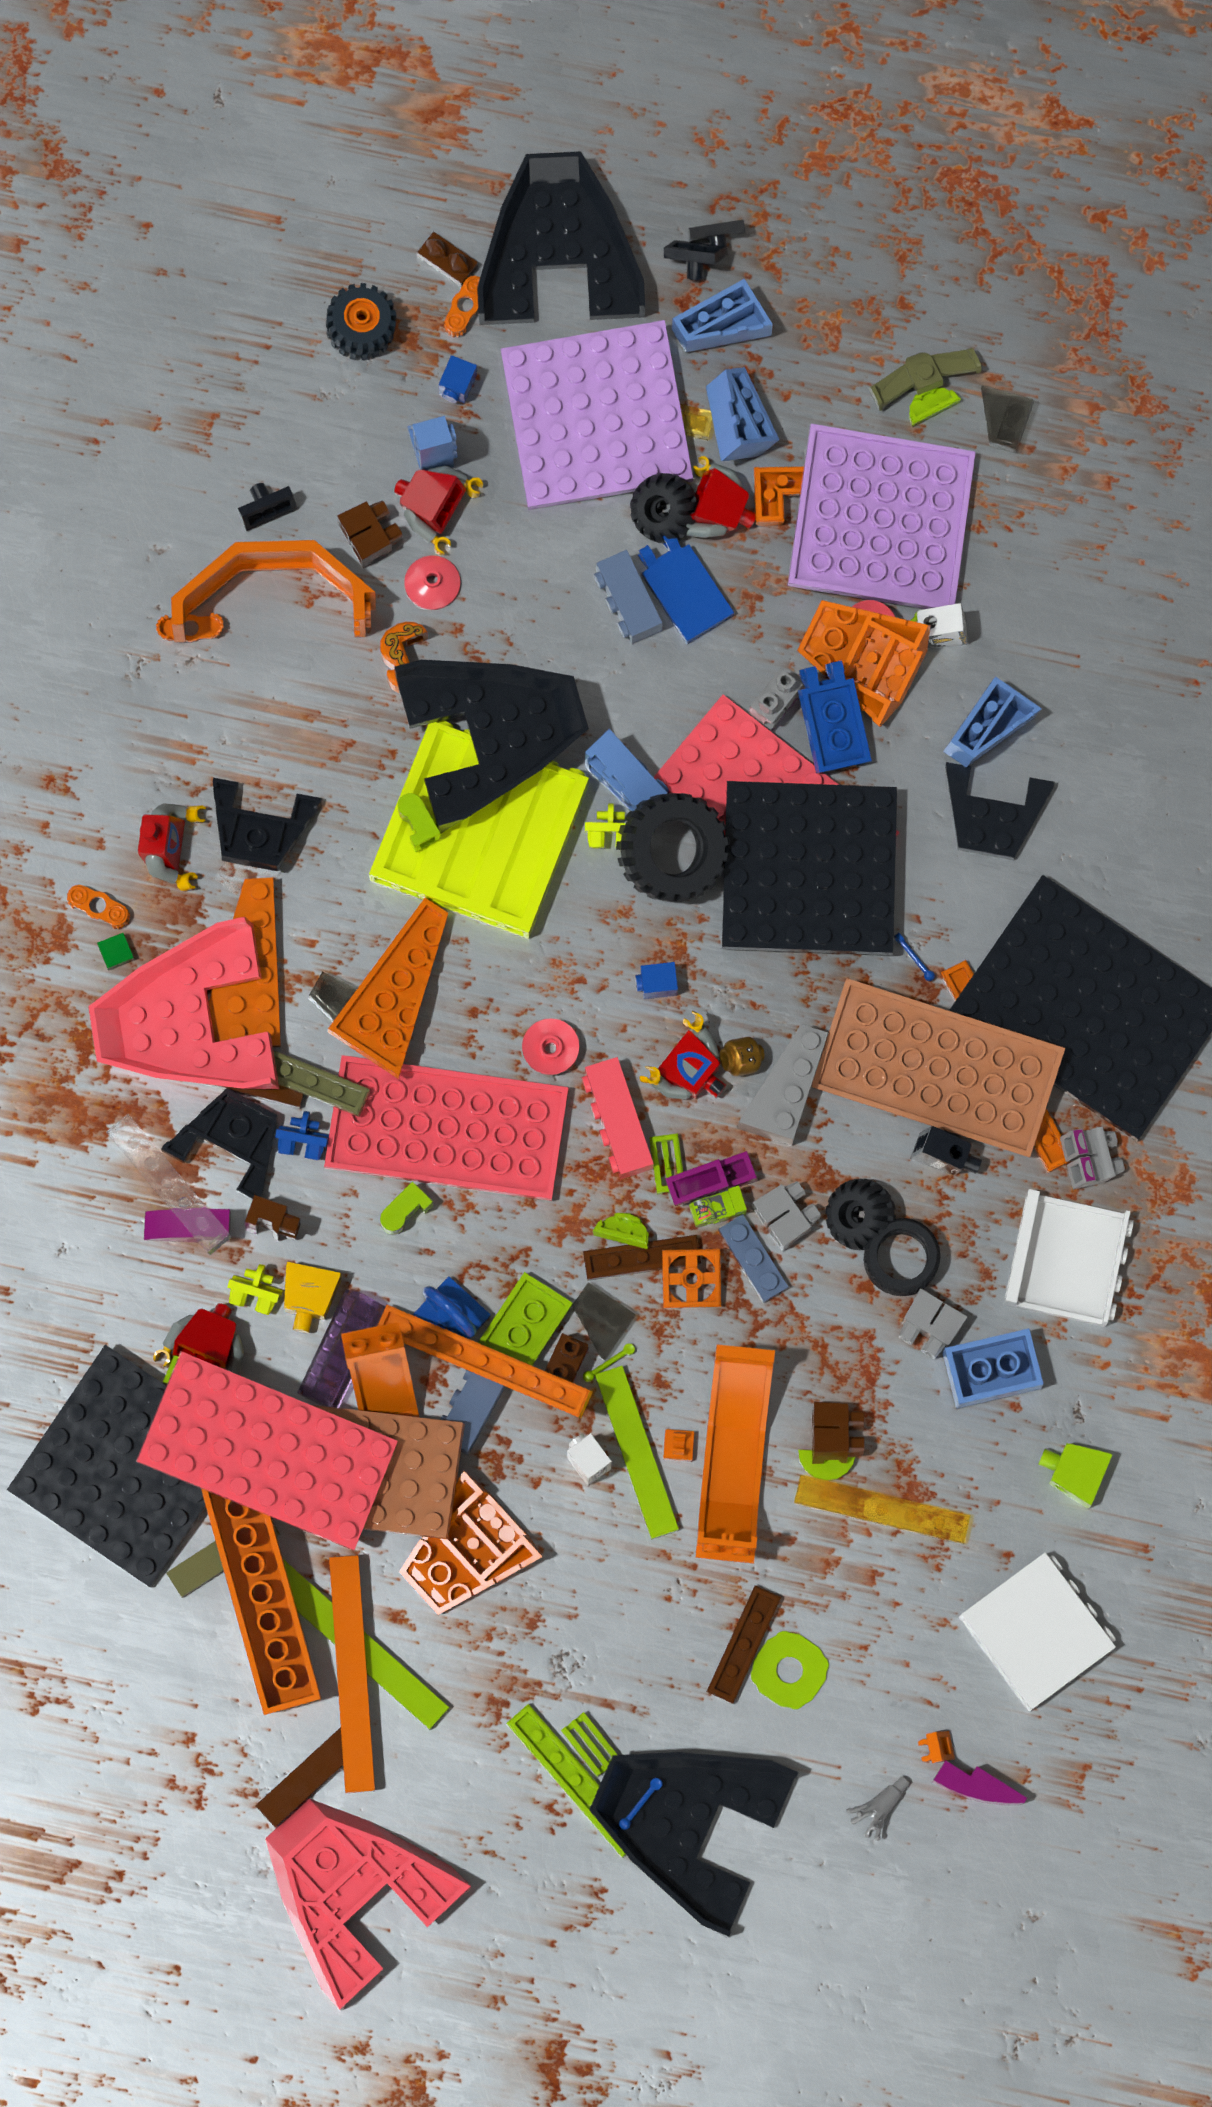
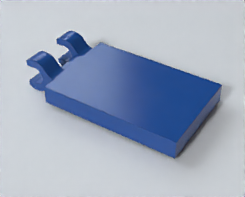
[638,536,734,644]
[798,660,872,773]

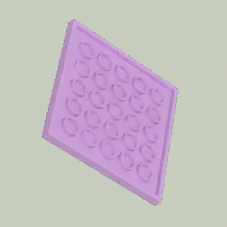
[501,320,693,510]
[787,424,975,609]

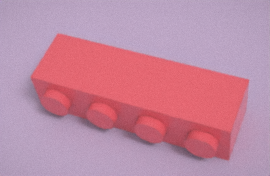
[581,1057,654,1180]

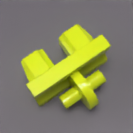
[585,803,626,849]
[227,1264,283,1315]

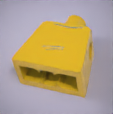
[284,1262,342,1333]

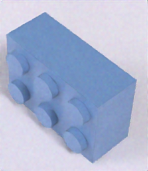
[942,1328,1044,1409]

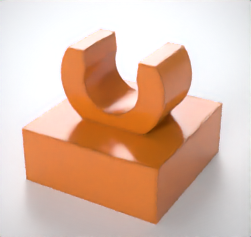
[663,1429,694,1462]
[918,1731,955,1763]

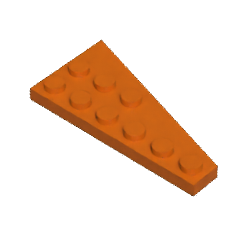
[209,877,281,1048]
[328,898,448,1079]

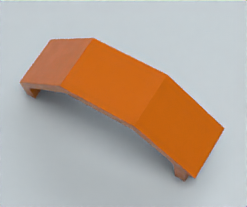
[171,540,376,642]
[341,1322,419,1417]
[695,1344,775,1564]

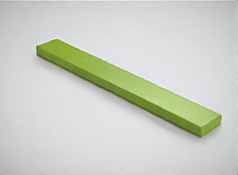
[283,1559,449,1730]

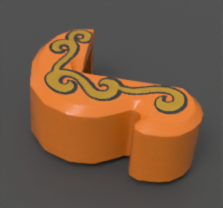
[380,622,428,693]

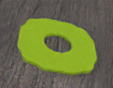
[751,1631,829,1710]

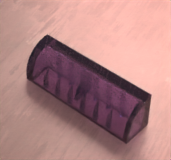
[297,1289,385,1408]

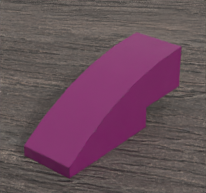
[665,1151,758,1206]
[144,1209,231,1243]
[932,1760,1027,1805]

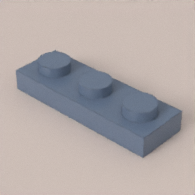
[718,1214,788,1303]

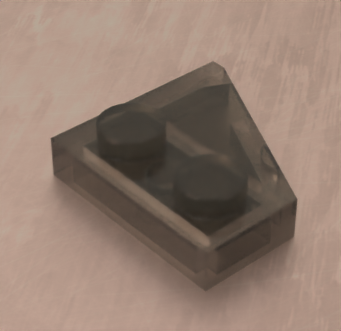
[981,385,1034,453]
[572,1282,636,1361]

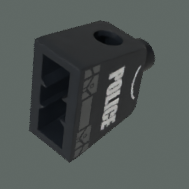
[910,1126,982,1175]

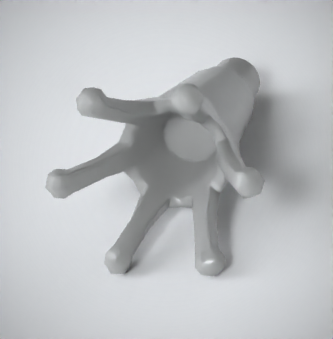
[846,1776,909,1841]

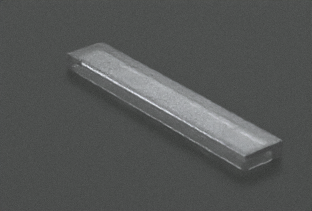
[106,1114,232,1255]

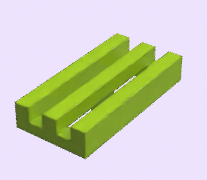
[649,1133,683,1195]
[561,1712,617,1777]

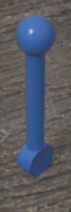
[894,932,935,981]
[619,1778,662,1830]

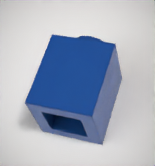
[438,355,477,404]
[635,962,678,1000]

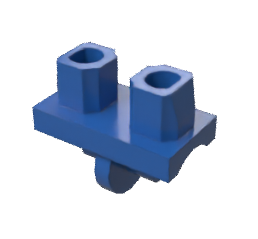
[275,1111,329,1160]

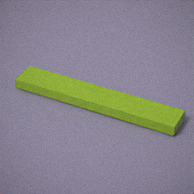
[595,1365,679,1540]
[506,1704,626,1857]

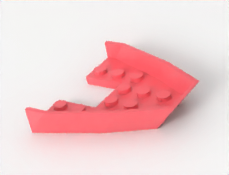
[88,917,279,1089]
[265,1798,471,2011]

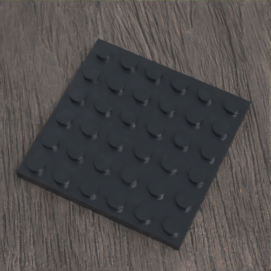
[722,781,897,955]
[7,1345,206,1588]

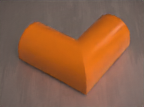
[753,467,804,526]

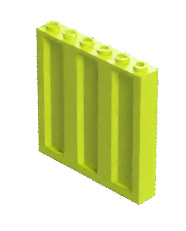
[369,720,589,939]

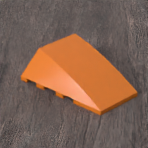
[797,600,930,727]
[399,1471,543,1615]

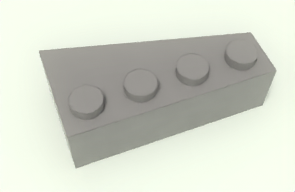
[737,1024,828,1146]

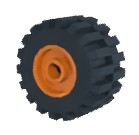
[326,283,396,360]

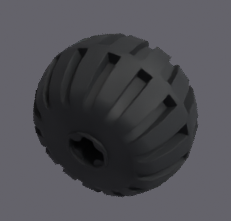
[630,473,698,543]
[825,1179,896,1250]

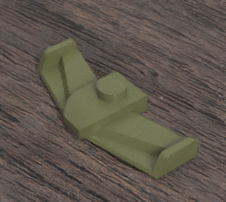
[868,348,982,411]

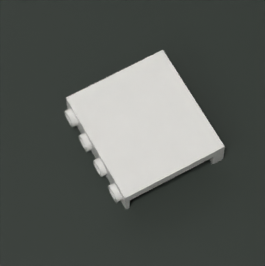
[1003,1189,1134,1327]
[959,1553,1116,1712]

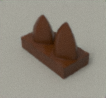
[417,231,478,287]

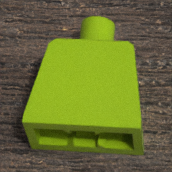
[1038,1443,1112,1509]

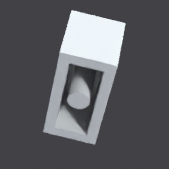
[567,1434,612,1486]

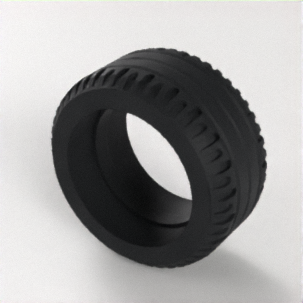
[863,1218,941,1296]

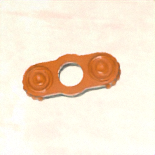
[444,276,480,338]
[156,612,224,642]
[67,885,130,929]

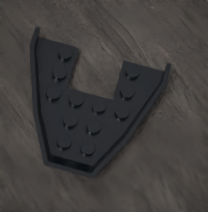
[477,151,645,325]
[394,659,589,834]
[589,1752,799,1938]

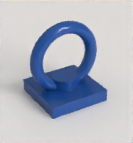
[412,1276,491,1339]

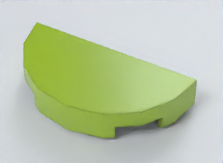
[909,387,961,427]
[593,1213,649,1249]
[798,1450,855,1481]

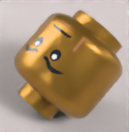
[720,1037,765,1076]

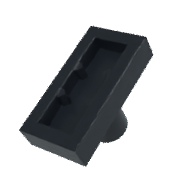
[687,219,745,256]
[664,240,726,280]
[238,483,297,531]

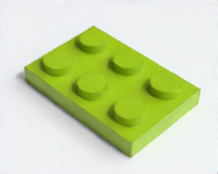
[478,1272,573,1366]

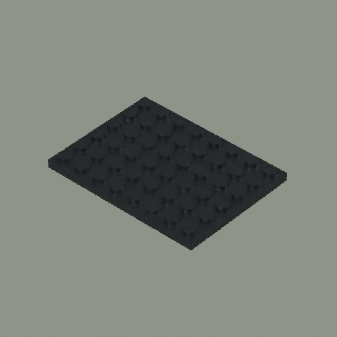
[949,875,1212,1142]

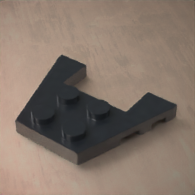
[945,762,1055,860]
[213,777,322,871]
[161,1088,278,1200]

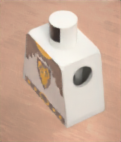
[917,603,969,648]

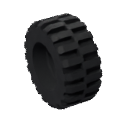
[616,793,730,902]

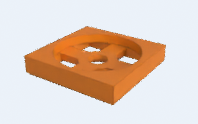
[662,1248,721,1308]

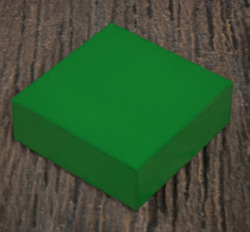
[97,933,134,971]

